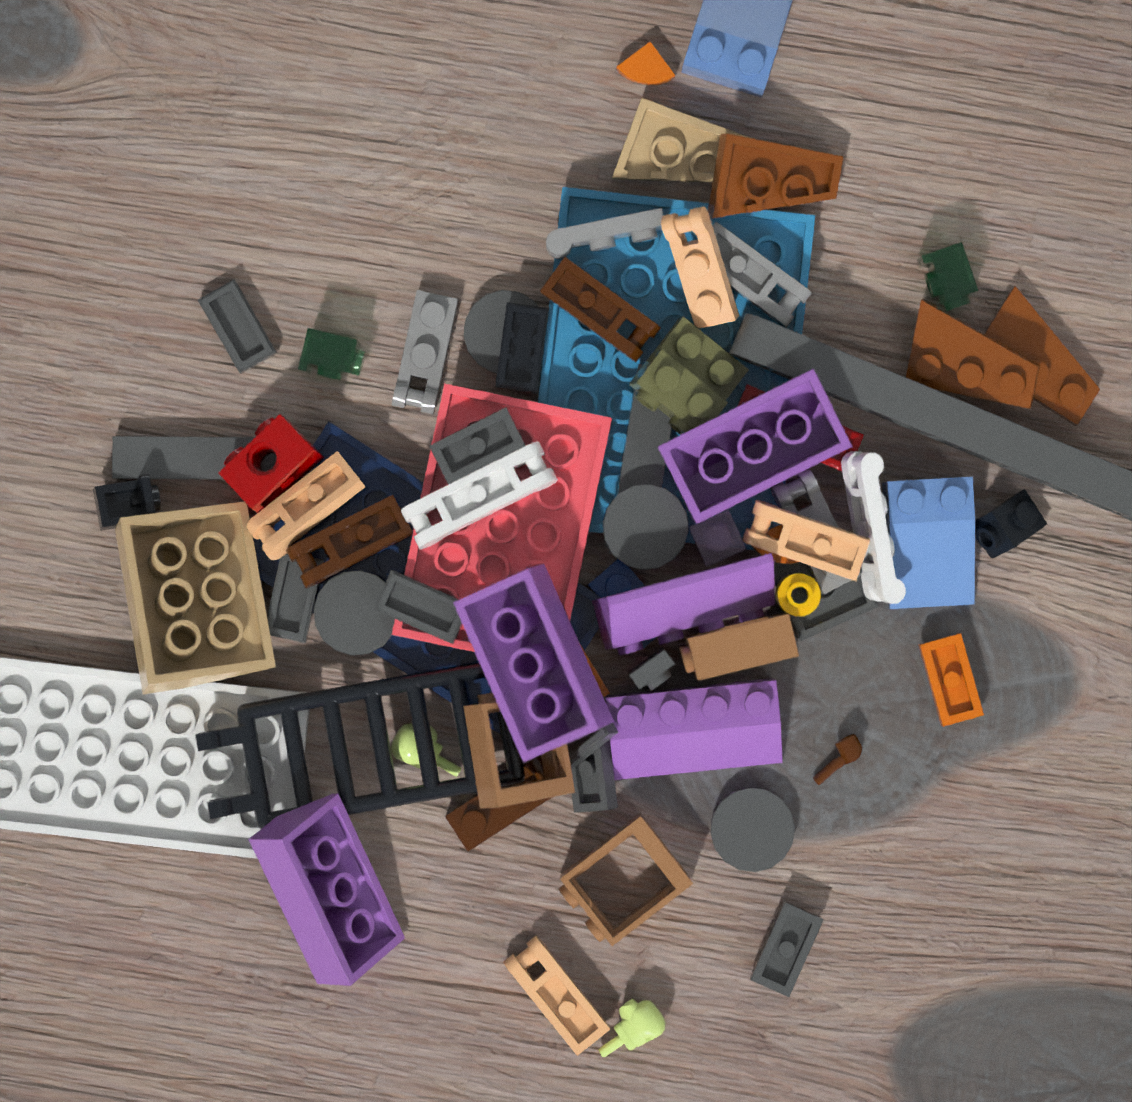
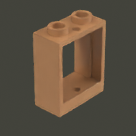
[679,612,799,681]
[464,693,575,808]
[559,813,693,946]

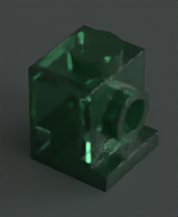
[917,242,979,311]
[298,328,366,381]

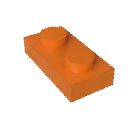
[918,633,984,727]

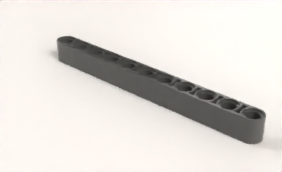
[729,313,1132,521]

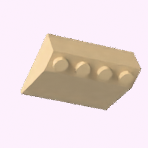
[115,501,276,694]

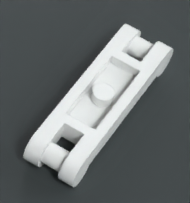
[401,442,558,549]
[841,451,906,604]

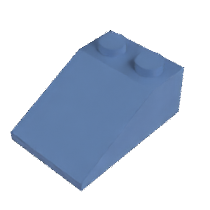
[681,0,792,98]
[882,477,975,609]

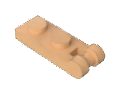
[661,206,739,329]
[246,451,365,560]
[742,500,870,581]
[503,935,610,1056]

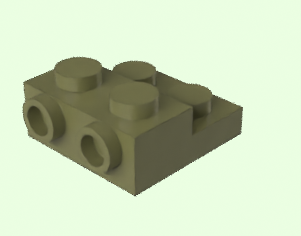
[628,316,749,435]

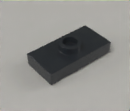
[495,302,549,393]

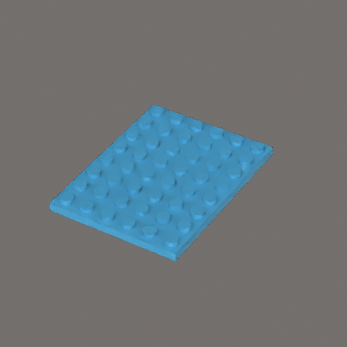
[538,187,816,551]

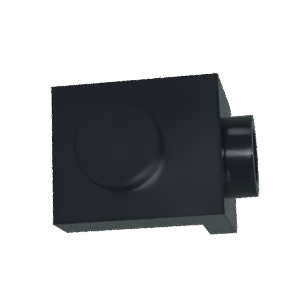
[93,474,161,531]
[975,489,1047,559]

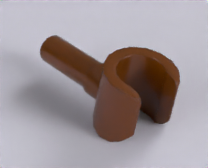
[812,734,862,785]

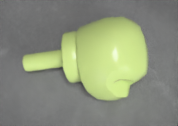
[391,724,462,777]
[598,999,666,1058]

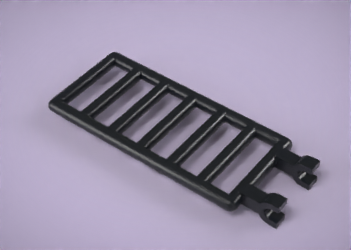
[195,662,525,829]

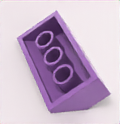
[658,369,852,524]
[592,553,775,655]
[453,564,614,762]
[606,678,783,780]
[248,794,405,986]

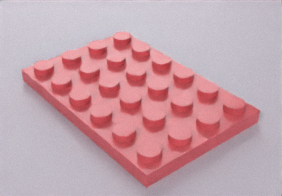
[392,383,612,652]

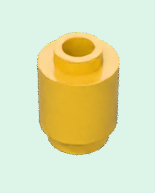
[775,573,821,616]

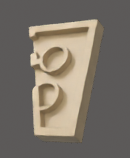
[612,98,751,182]

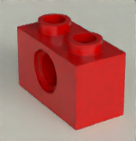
[219,414,324,513]

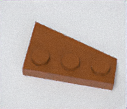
[708,133,843,219]
[984,286,1100,426]
[906,298,1040,409]

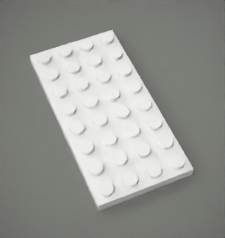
[0,657,310,859]

